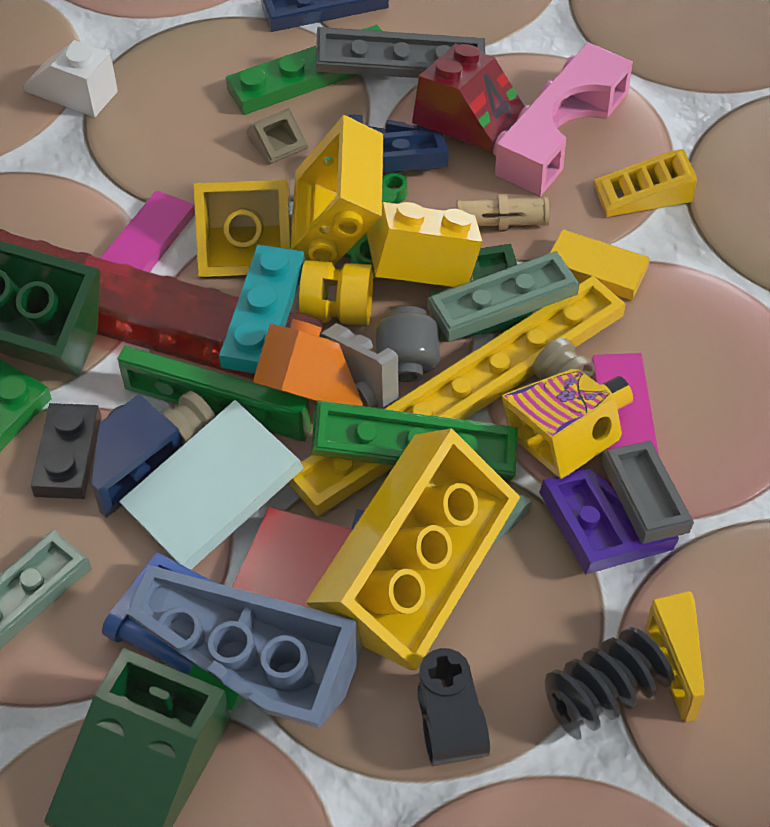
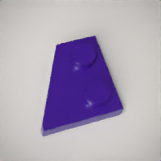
[539,468,679,575]

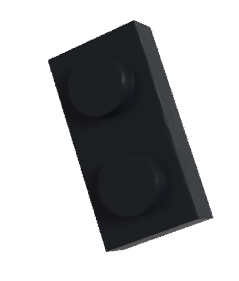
[31,403,101,499]

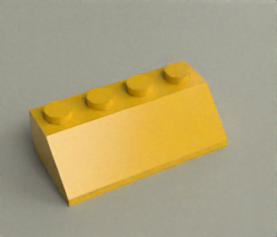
[305,428,520,670]

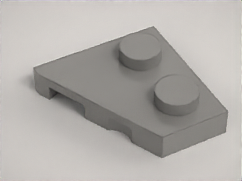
[321,323,399,409]

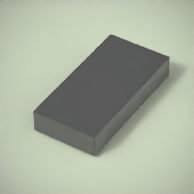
[600,440,694,544]

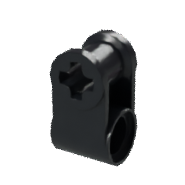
[417,648,490,766]

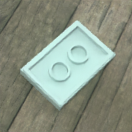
[119,400,304,570]

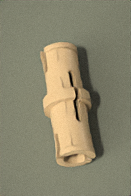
[456,194,550,230]

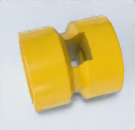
[299,260,373,326]

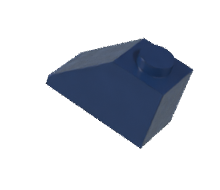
[91,394,182,518]

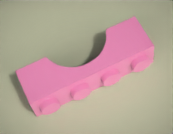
[493,42,633,197]

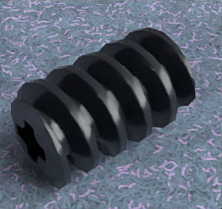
[544,627,675,740]

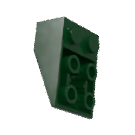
[44,648,231,827]

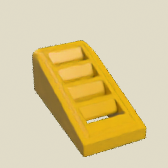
[593,149,697,217]
[645,591,705,723]

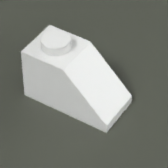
[23,40,118,118]

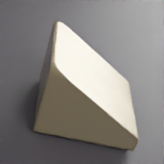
[246,108,309,165]

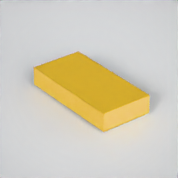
[550,229,650,300]

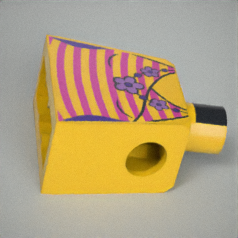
[502,369,633,479]

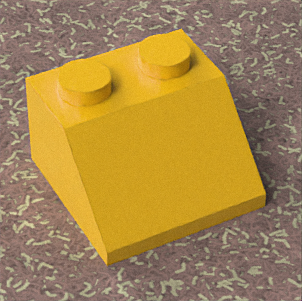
[193,179,292,277]
[366,202,483,287]

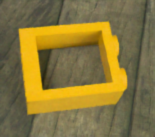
[290,115,383,265]

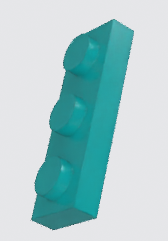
[219,245,305,373]

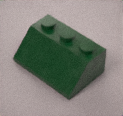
[0,240,101,377]

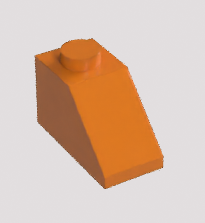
[253,319,363,406]

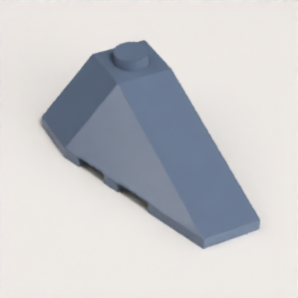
[127,565,363,729]

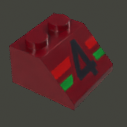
[412,44,525,151]

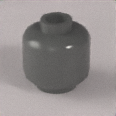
[376,306,440,382]

